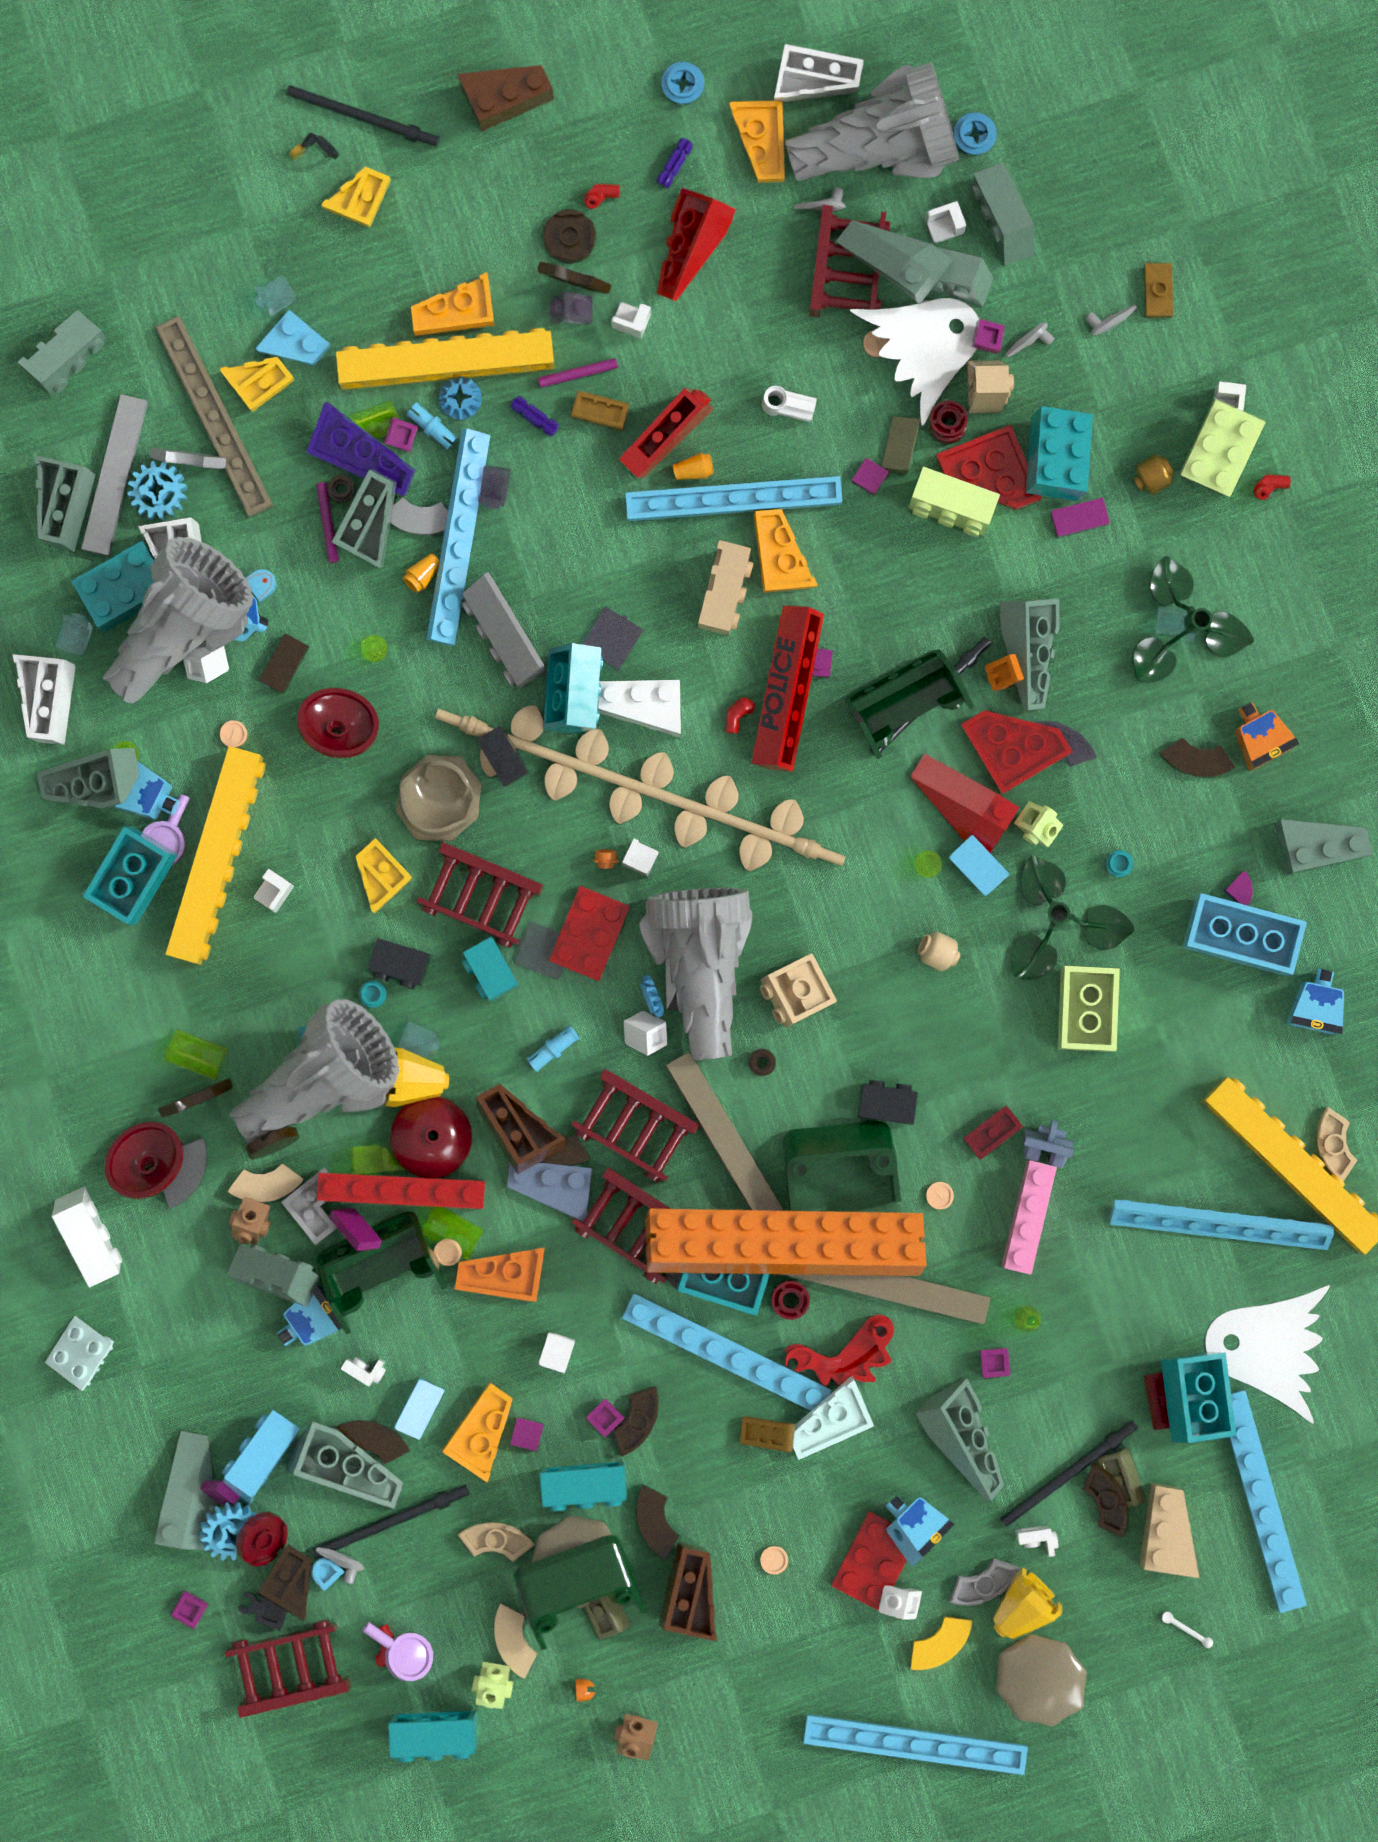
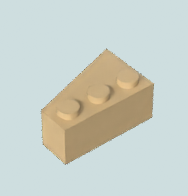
[967,360,1014,413]
[698,540,754,636]
[1139,1483,1199,1578]

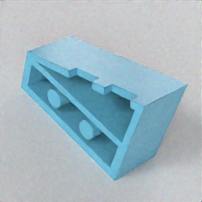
[222,1410,300,1506]

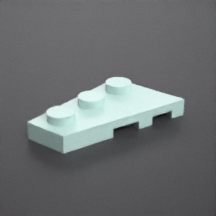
[793,1376,874,1460]

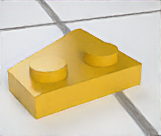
[322,167,391,228]
[220,357,295,412]
[355,838,413,914]

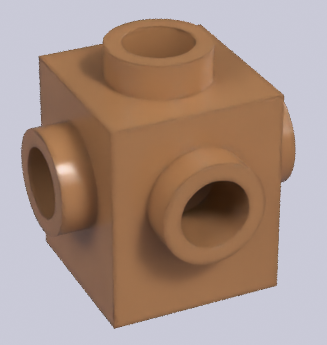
[228,1197,271,1245]
[613,1714,658,1761]

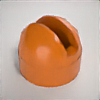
[576,1679,595,1702]

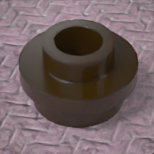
[328,475,355,503]
[749,1049,776,1076]

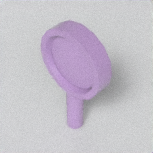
[142,794,190,865]
[362,1622,433,1681]

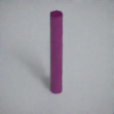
[538,358,618,388]
[316,482,339,563]

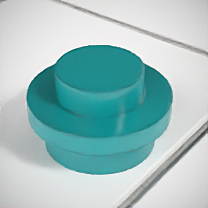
[1106,850,1133,878]
[359,981,387,1008]

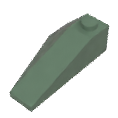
[836,220,953,304]
[999,598,1060,711]
[37,748,139,809]
[916,1378,1004,1502]
[286,1421,403,1509]
[155,1431,217,1551]

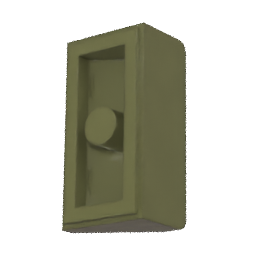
[881,417,920,475]
[1097,1448,1145,1507]
[585,1595,630,1640]

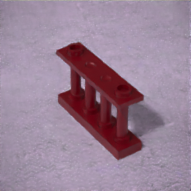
[809,204,891,324]
[417,842,544,948]
[572,1069,699,1183]
[572,1168,671,1285]
[225,1619,351,1718]

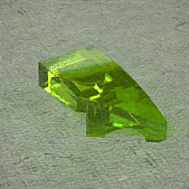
[350,1145,405,1174]

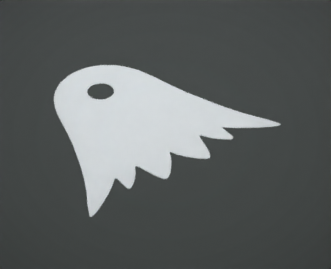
[850,298,979,426]
[1205,1285,1330,1424]

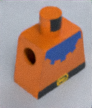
[1235,702,1299,772]

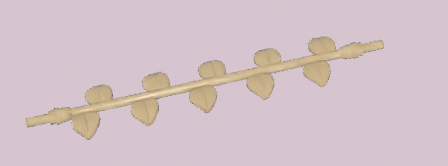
[435,705,846,871]

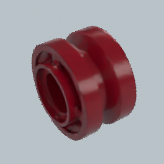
[929,401,968,444]
[771,1280,810,1320]

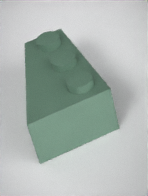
[971,163,1034,266]
[931,247,993,308]
[18,310,106,397]
[35,455,96,552]
[332,469,397,568]
[1274,819,1373,875]
[227,1244,320,1307]

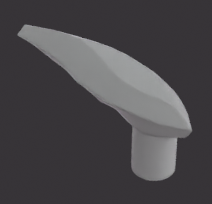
[794,187,846,211]
[1085,305,1136,335]
[1006,323,1055,357]
[316,1547,364,1584]

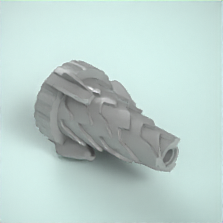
[785,62,959,181]
[103,537,253,703]
[639,887,752,1060]
[229,999,399,1144]

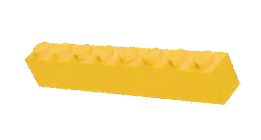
[336,328,555,390]
[166,746,266,965]
[1202,1077,1378,1255]

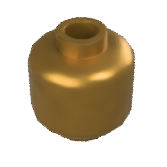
[1133,454,1175,495]

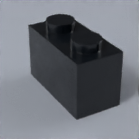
[477,726,530,787]
[368,938,432,990]
[858,1080,918,1125]

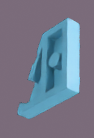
[256,310,331,367]

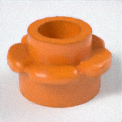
[592,849,619,869]

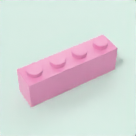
[1001,1160,1057,1274]

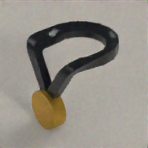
[289,133,340,160]

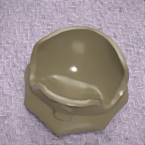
[396,755,482,841]
[532,1516,611,1608]
[996,1634,1087,1727]

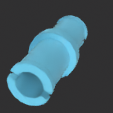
[406,402,458,450]
[526,1025,580,1072]

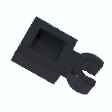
[238,1591,288,1631]

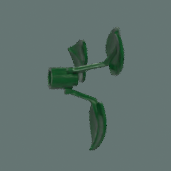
[1133,556,1254,683]
[1011,855,1134,980]

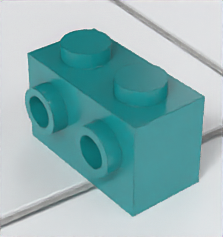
[462,937,519,1002]

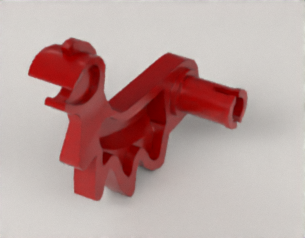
[784,1314,894,1386]

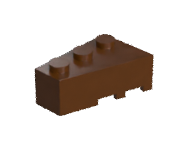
[458,65,554,132]
[476,1084,566,1175]
[658,1542,717,1642]

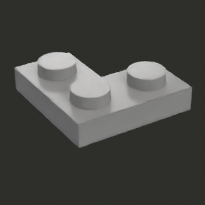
[281,1168,337,1245]

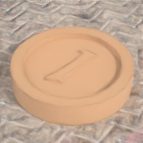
[863,330,890,358]
[220,720,248,748]
[926,1182,954,1209]
[434,1238,462,1266]
[760,1546,788,1574]

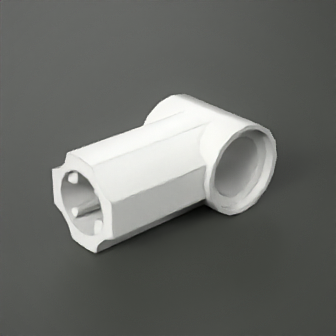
[762,386,817,423]

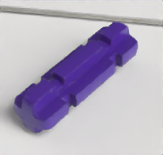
[657,138,693,188]
[511,396,559,437]

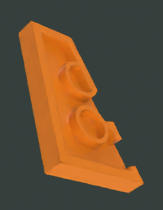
[455,1247,545,1302]

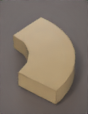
[1316,1107,1358,1181]
[227,1163,305,1202]
[457,1522,535,1562]
[494,1603,538,1679]

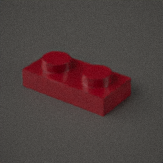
[963,1105,1023,1160]
[1143,1371,1170,1430]

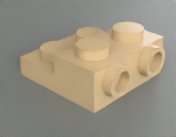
[760,953,837,1028]

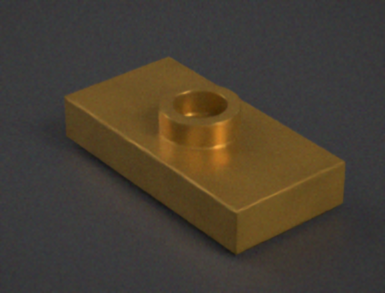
[1144,263,1173,318]
[571,390,630,431]
[739,1416,795,1452]

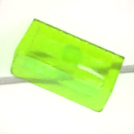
[347,400,399,439]
[166,1029,228,1079]
[423,1207,484,1259]

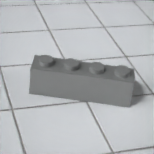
[461,572,546,690]

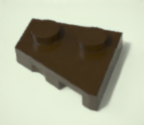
[258,1544,311,1621]

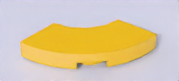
[910,1616,972,1670]

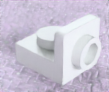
[341,1357,386,1386]
[1015,1525,1058,1557]
[879,1585,922,1619]

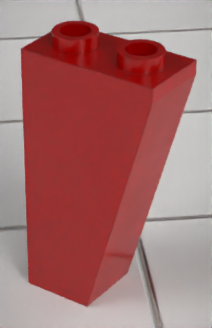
[619,388,714,478]

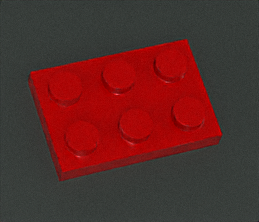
[549,886,630,982]
[831,1511,907,1611]

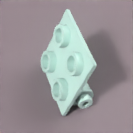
[45,1316,114,1391]

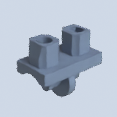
[1023,1120,1074,1168]

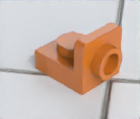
[985,654,1024,691]

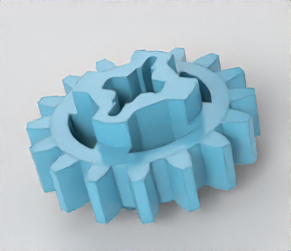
[128,461,188,521]
[199,1502,256,1561]

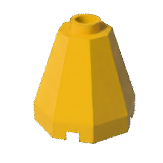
[385,1048,449,1107]
[993,1568,1062,1639]

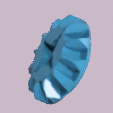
[662,62,704,105]
[954,113,997,156]
[439,376,482,420]
[640,975,664,1018]

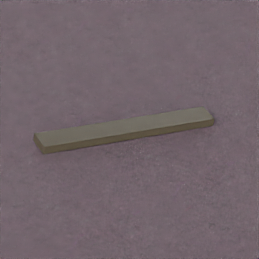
[155,316,274,518]
[665,1052,784,1211]
[784,1274,991,1324]

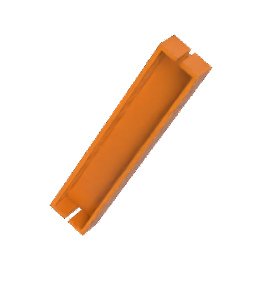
[645,1209,926,1276]

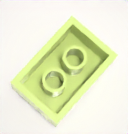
[1180,399,1265,497]
[908,467,1000,537]
[1057,966,1120,1052]

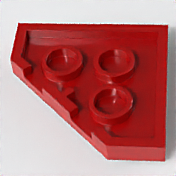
[936,425,1042,510]
[961,710,1073,794]

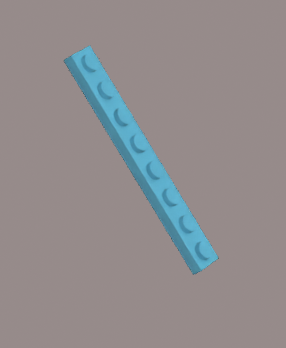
[426,428,490,646]
[626,476,842,521]
[1110,1200,1334,1250]
[622,1293,832,1411]
[1229,1390,1307,1613]
[803,1714,1028,1775]

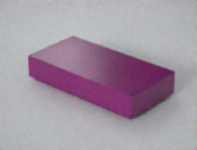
[1050,498,1110,538]
[329,1208,382,1251]

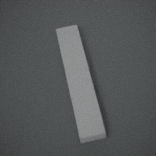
[81,394,148,557]

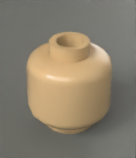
[918,931,960,971]

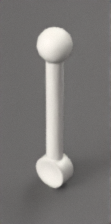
[1161,1611,1213,1648]

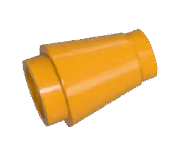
[673,452,714,480]
[402,553,440,593]

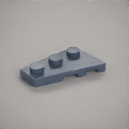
[507,1163,592,1221]

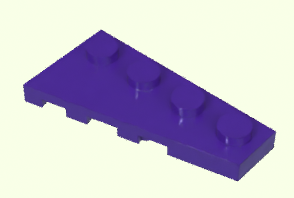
[306,402,416,496]

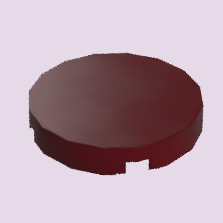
[236,1512,288,1567]

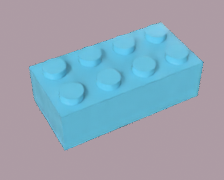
[1182,893,1307,977]

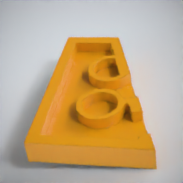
[729,101,785,183]
[411,272,494,336]
[753,509,818,593]
[442,1382,513,1483]

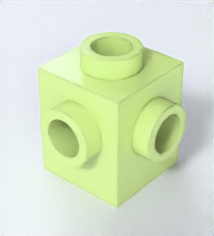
[1014,801,1064,847]
[472,1662,513,1709]

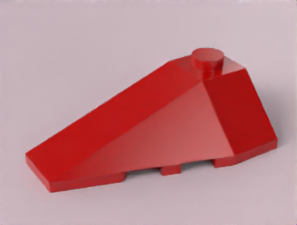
[657,188,736,301]
[910,754,1020,853]

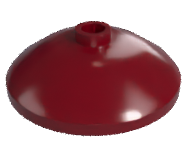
[297,688,379,758]
[390,1097,472,1178]
[105,1122,184,1199]

